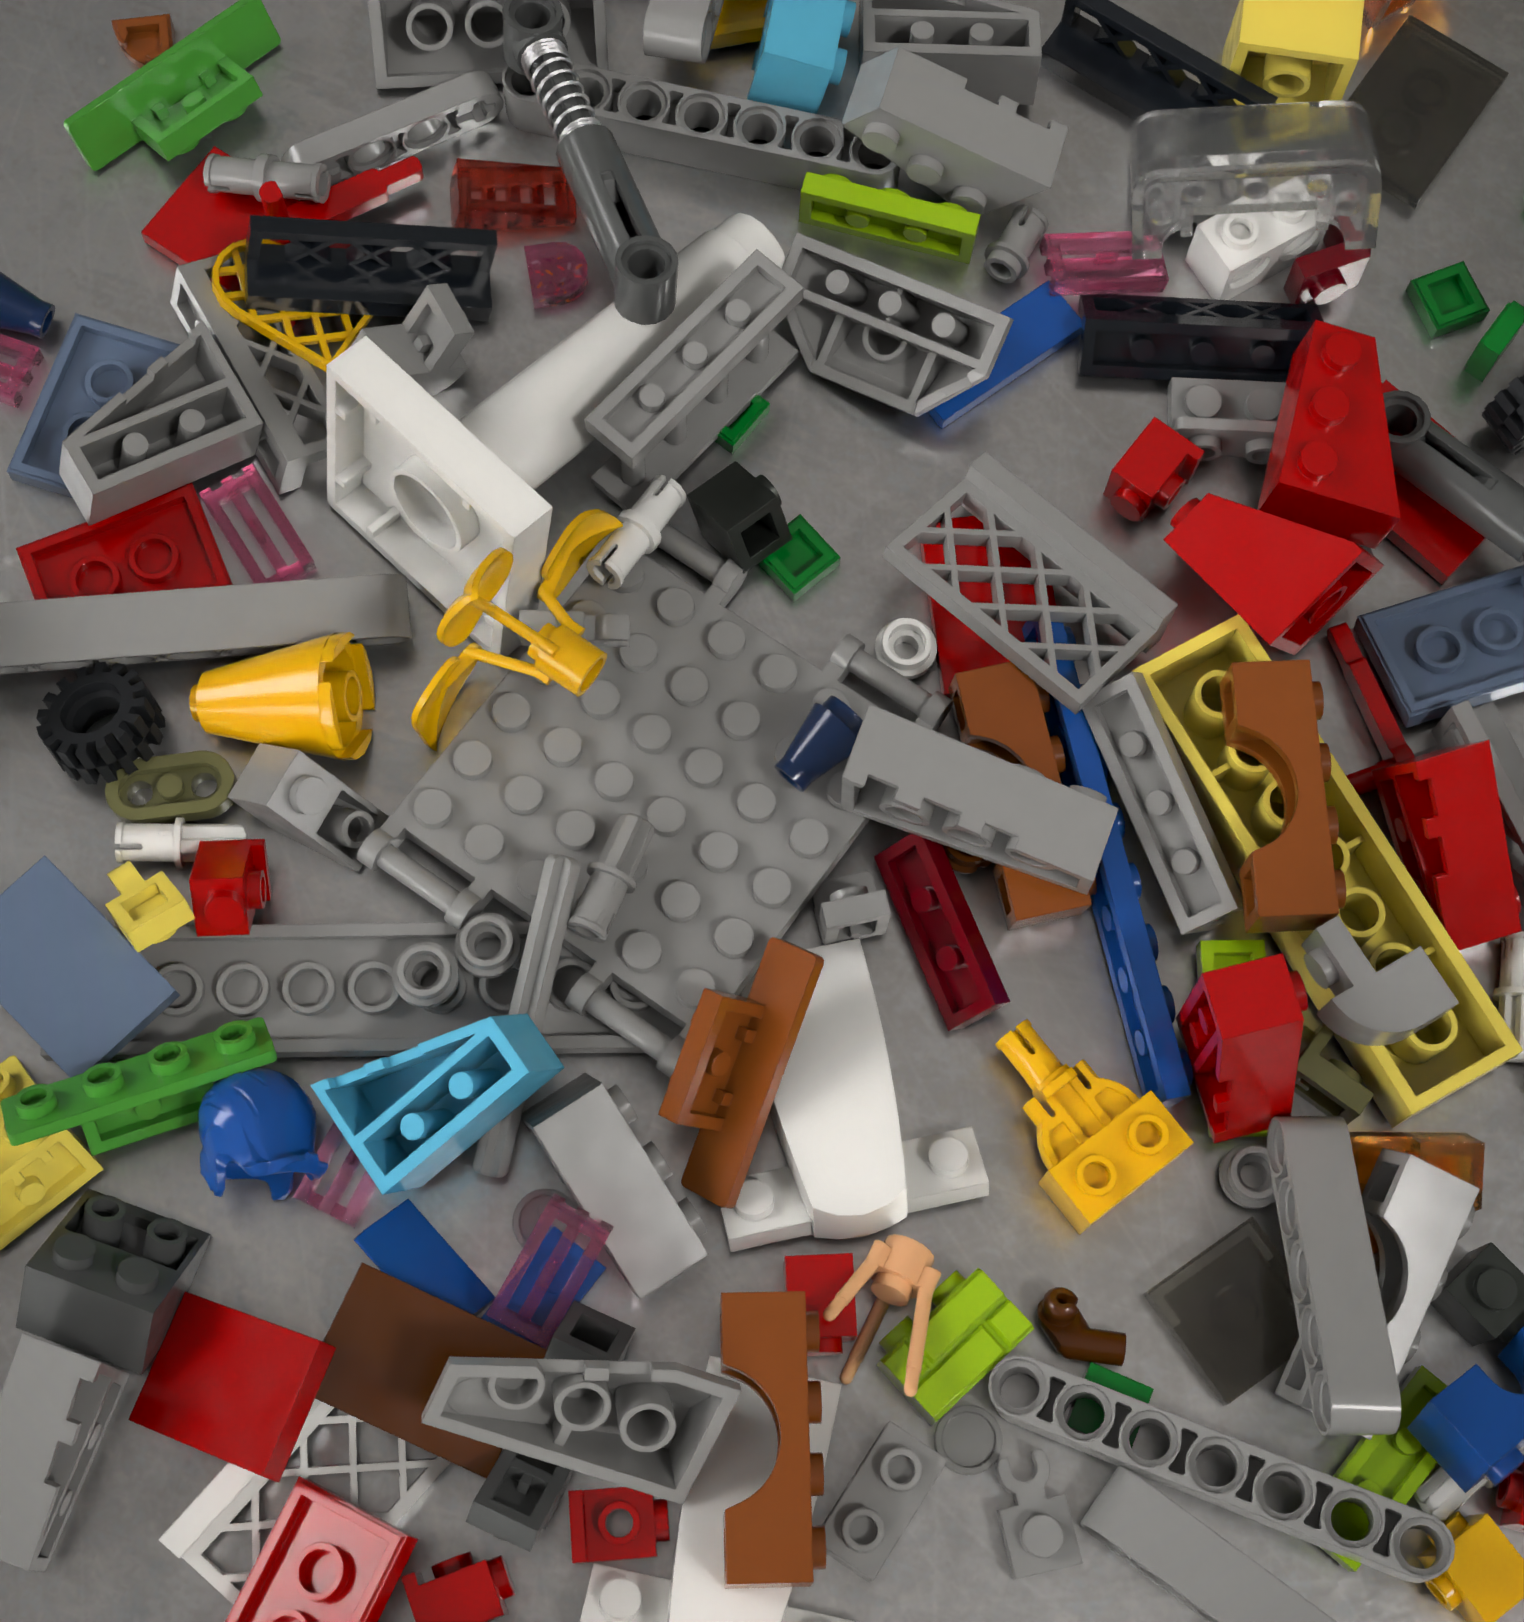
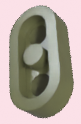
[105,750,237,824]

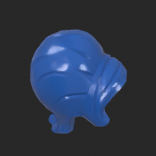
[198,1067,328,1201]

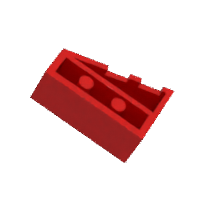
[1176,953,1308,1143]

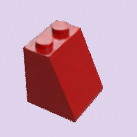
[1163,493,1384,655]

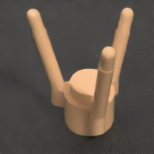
[823,1234,941,1397]

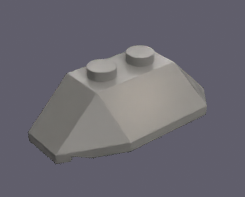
[782,232,1014,417]

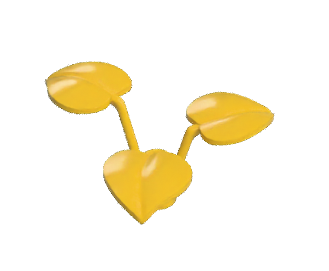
[411,509,623,751]

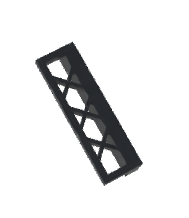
[1041,0,1278,176]
[244,215,498,321]
[1077,292,1324,383]

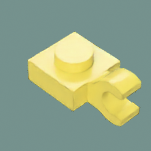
[105,861,195,953]

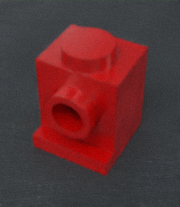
[1103,417,1205,522]
[189,839,272,937]
[568,1487,670,1564]
[401,1551,515,1622]

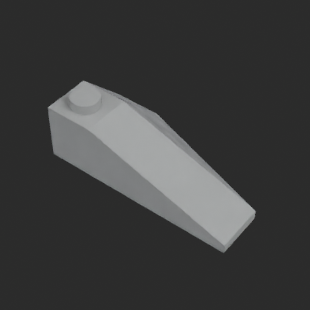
[421,1356,741,1505]

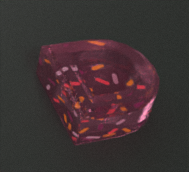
[524,242,588,309]

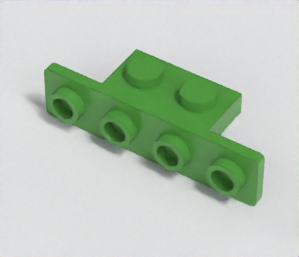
[63,0,281,171]
[0,1017,277,1156]

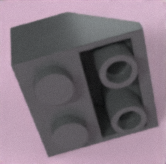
[16,1188,210,1375]

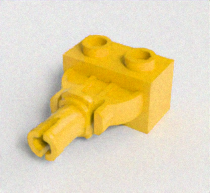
[995,1019,1194,1235]

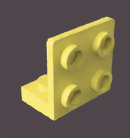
[0,1055,104,1251]

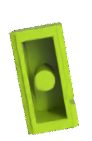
[877,1268,1035,1426]

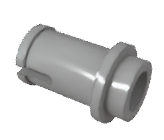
[984,204,1049,283]

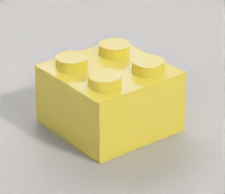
[1221,0,1364,125]

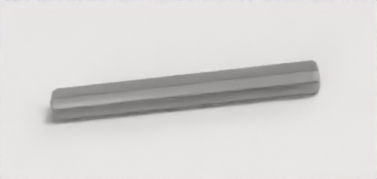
[473,854,581,1178]

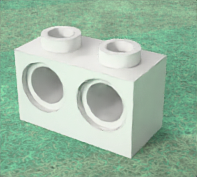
[1185,171,1331,300]

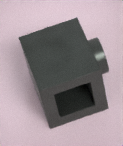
[686,461,792,574]
[1430,1242,1524,1347]

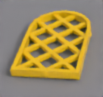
[211,239,374,372]

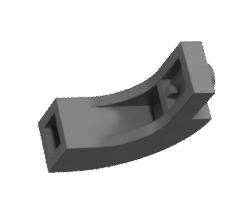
[466,1300,636,1552]

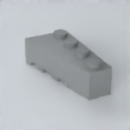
[841,704,1119,895]

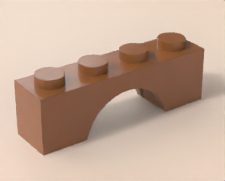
[1219,659,1346,933]
[948,662,1097,931]
[720,1291,826,1589]

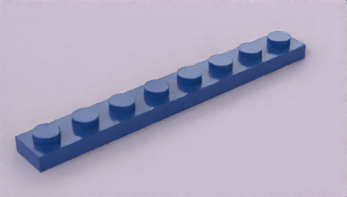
[1022,621,1193,1108]

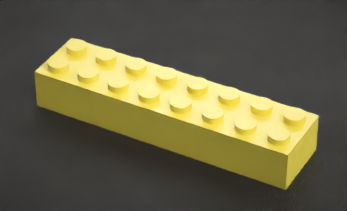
[1132,614,1524,1128]

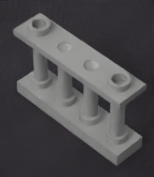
[585,249,804,510]

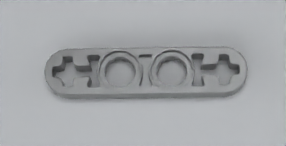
[281,71,504,186]

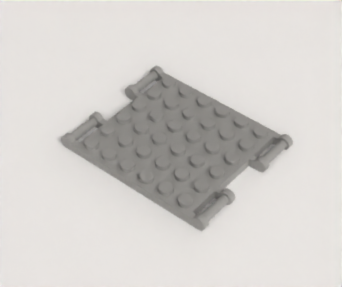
[357,524,954,1077]

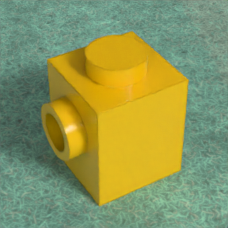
[1417,1511,1524,1622]

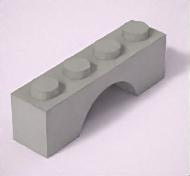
[1274,1148,1480,1440]

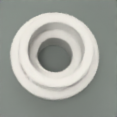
[875,618,937,679]

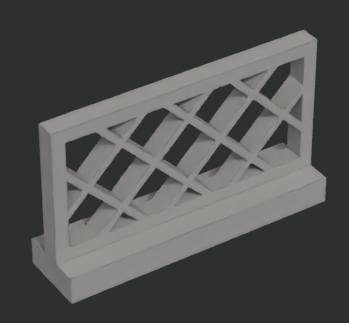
[883,451,1179,715]

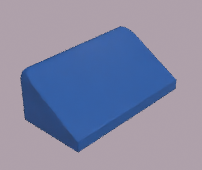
[353,1199,496,1316]

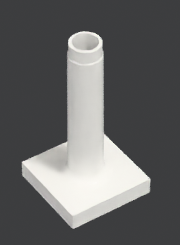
[326,213,786,656]

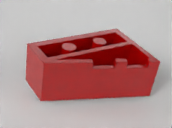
[1257,320,1401,549]
[1371,740,1522,950]

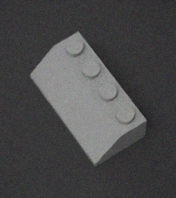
[368,0,609,89]

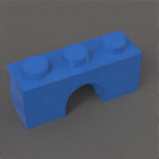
[1407,1326,1524,1493]

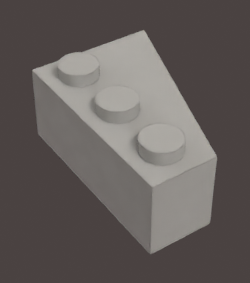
[59,320,263,526]
[521,1073,709,1300]
[0,1332,130,1572]

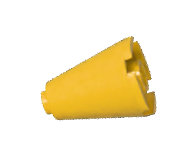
[189,632,375,760]

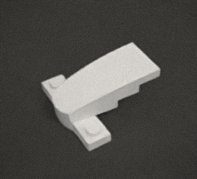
[719,938,989,1253]
[580,1355,857,1622]

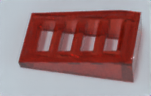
[450,158,577,231]

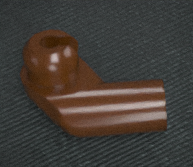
[1037,1287,1126,1367]

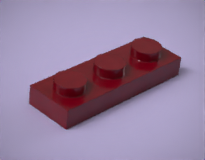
[874,833,1010,1031]

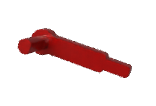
[259,156,424,245]
[1327,622,1415,796]

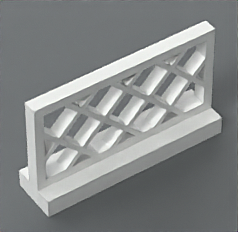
[159,1399,451,1605]

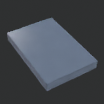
[7,313,180,498]
[1354,565,1524,728]
[0,855,180,1077]

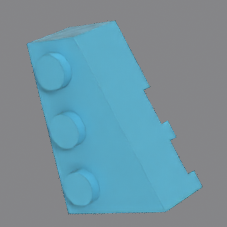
[746,0,856,114]
[310,1013,565,1195]

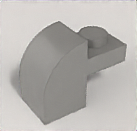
[350,283,475,396]
[1301,916,1459,1046]

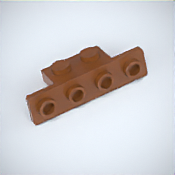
[658,937,824,1209]

